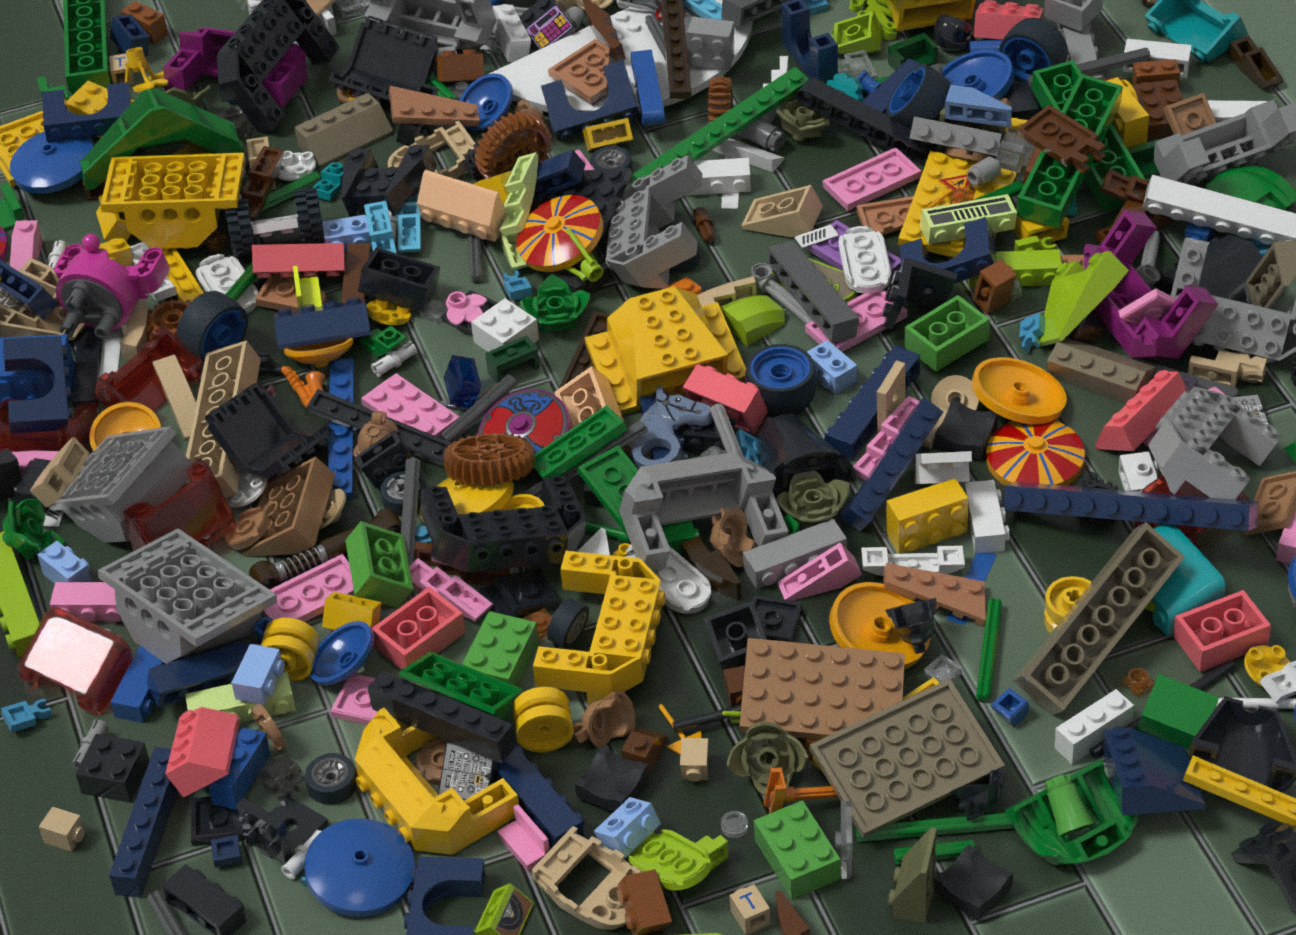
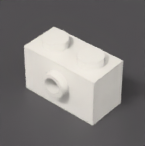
[1118,452,1164,493]

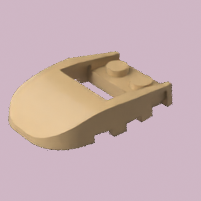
[388,120,475,190]
[532,826,640,930]

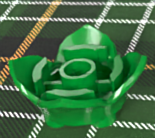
[520,274,590,333]
[2,499,66,560]

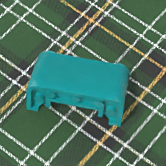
[1144,0,1248,63]
[1152,524,1226,636]

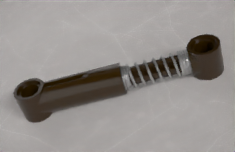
[249,509,402,590]

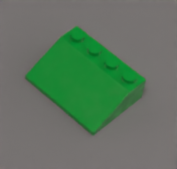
[399,651,523,722]

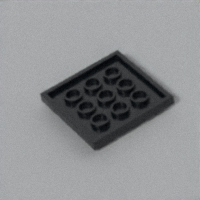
[539,167,633,240]

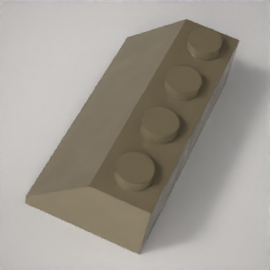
[295,93,394,169]
[1246,240,1296,309]
[1047,338,1156,403]

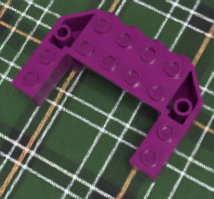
[163,27,307,107]
[1084,210,1219,361]

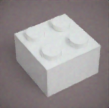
[471,298,539,352]

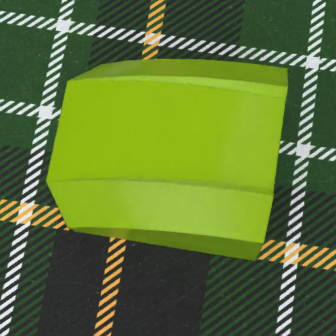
[831,11,882,55]
[720,295,785,346]

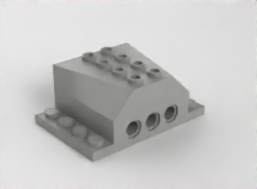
[48,426,199,543]
[98,529,277,664]

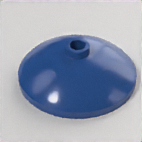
[459,73,513,131]
[310,621,374,685]

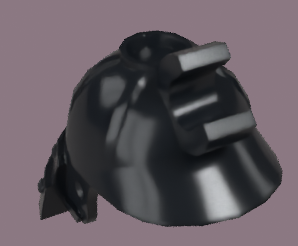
[885,598,936,654]
[951,767,1007,821]

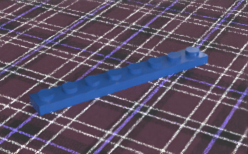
[328,358,355,500]

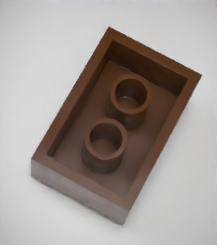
[1133,80,1183,142]

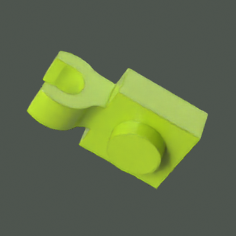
[1014,236,1056,251]

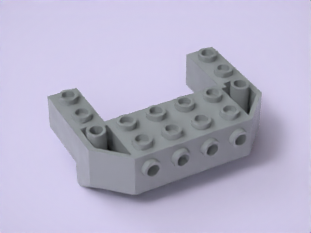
[364,0,497,50]
[1154,99,1296,186]
[605,155,703,289]
[1171,237,1296,363]
[1148,386,1282,500]
[619,452,788,570]

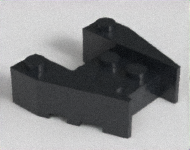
[341,145,437,217]

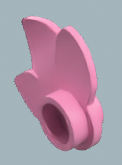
[446,292,487,325]

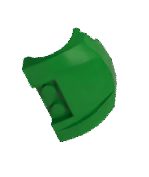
[1203,165,1296,239]
[1005,760,1140,865]

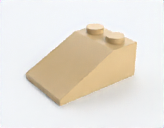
[741,185,823,237]

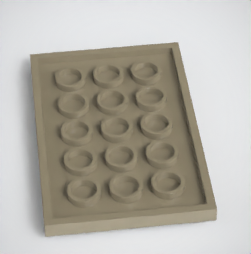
[809,679,1005,838]

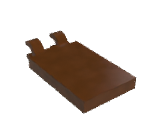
[1017,105,1106,174]

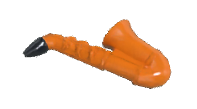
[270,366,325,407]

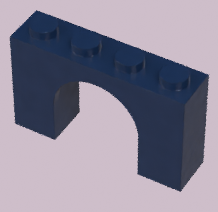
[781,0,838,83]
[541,60,640,140]
[42,82,132,142]
[900,217,997,288]
[3,336,73,434]
[404,857,486,935]

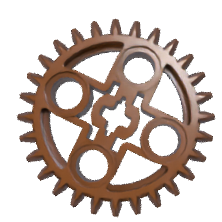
[474,111,553,179]
[444,432,535,486]

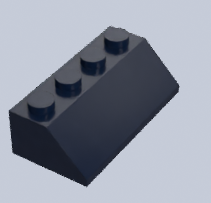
[274,297,371,350]

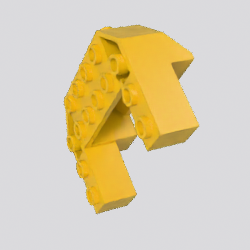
[533,551,665,706]
[355,708,519,855]

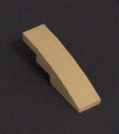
[697,276,756,307]
[153,354,196,441]

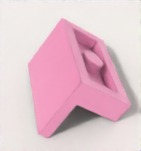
[497,804,550,872]

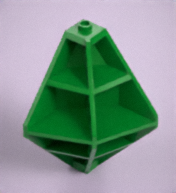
[80,88,244,190]

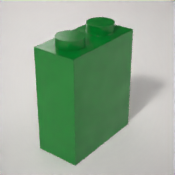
[1137,674,1219,750]

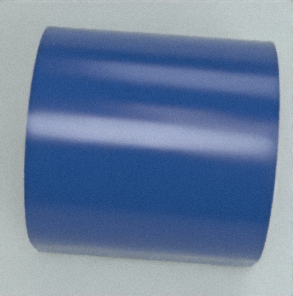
[991,688,1029,725]

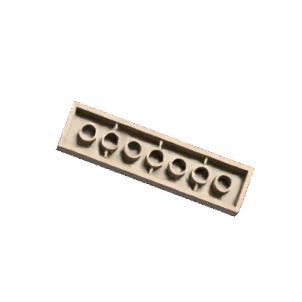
[180,340,261,507]

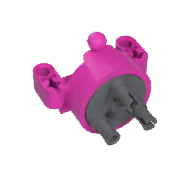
[54,233,170,339]

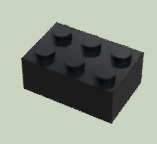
[358,247,440,311]

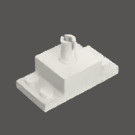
[910,451,972,486]

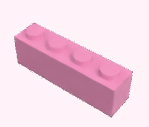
[50,582,123,622]

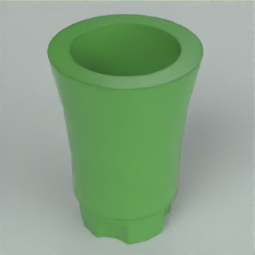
[1044,773,1095,837]

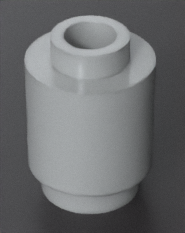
[967,157,1001,186]

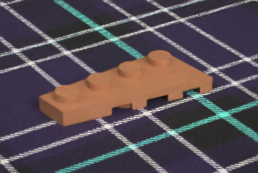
[389,86,480,126]
[857,196,914,235]
[884,563,986,626]

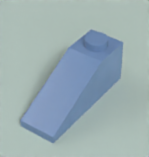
[945,85,1012,127]

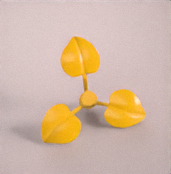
[125,47,169,92]

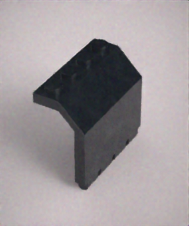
[329,16,439,103]
[1154,234,1284,304]
[205,383,333,479]

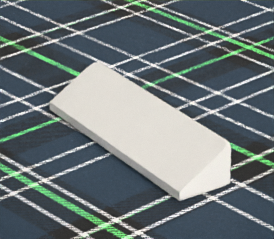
[712,138,784,173]

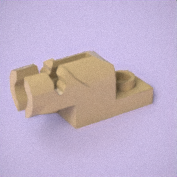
[1188,350,1268,387]

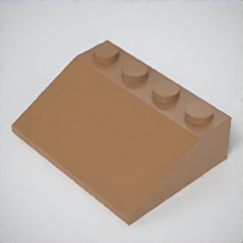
[242,457,335,557]

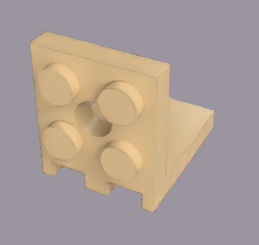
[877,361,948,449]

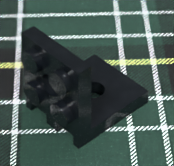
[881,257,957,329]
[236,795,329,866]
[1231,823,1296,913]

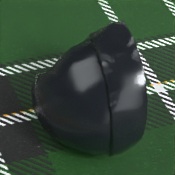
[934,14,975,52]

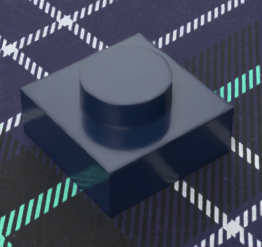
[211,835,242,868]

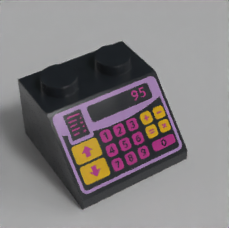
[519,0,577,50]

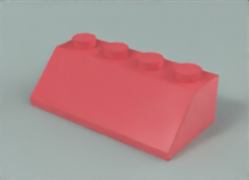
[252,243,345,279]
[1095,370,1188,451]
[165,707,240,798]

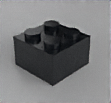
[704,600,767,671]
[76,734,150,803]

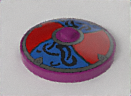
[478,389,572,474]

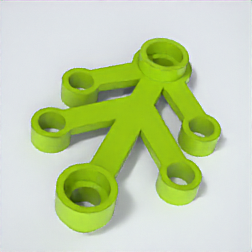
[849,0,898,40]

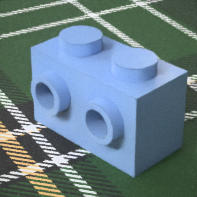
[322,215,372,253]
[807,340,858,395]
[37,541,92,583]
[231,644,284,705]
[594,797,661,858]

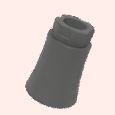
[736,118,786,152]

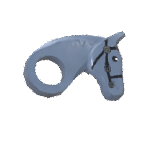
[630,385,713,469]

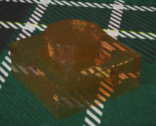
[949,184,976,205]
[522,608,552,639]

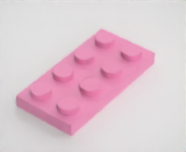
[823,148,921,211]
[805,290,907,352]
[361,373,460,438]
[261,554,356,622]

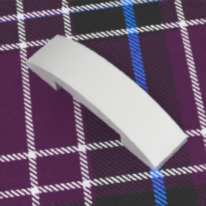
[861,546,965,576]

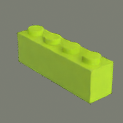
[968,249,1062,289]

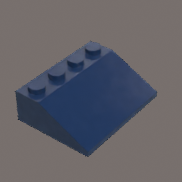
[1103,727,1205,816]

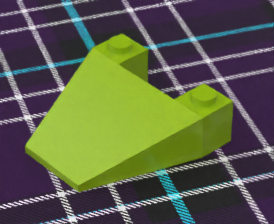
[1038,251,1129,347]

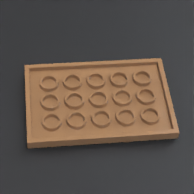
[739,638,905,740]

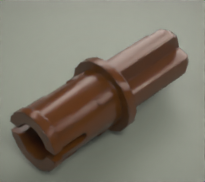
[693,207,716,244]

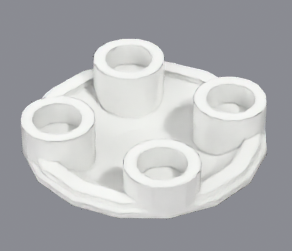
[276,151,316,181]
[224,471,267,507]

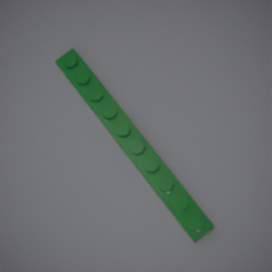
[632,67,809,181]

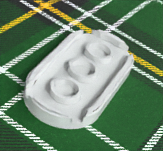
[839,226,891,293]
[196,254,258,313]
[625,544,711,614]

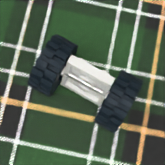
[225,187,325,257]

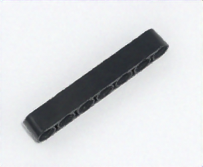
[796,78,937,165]

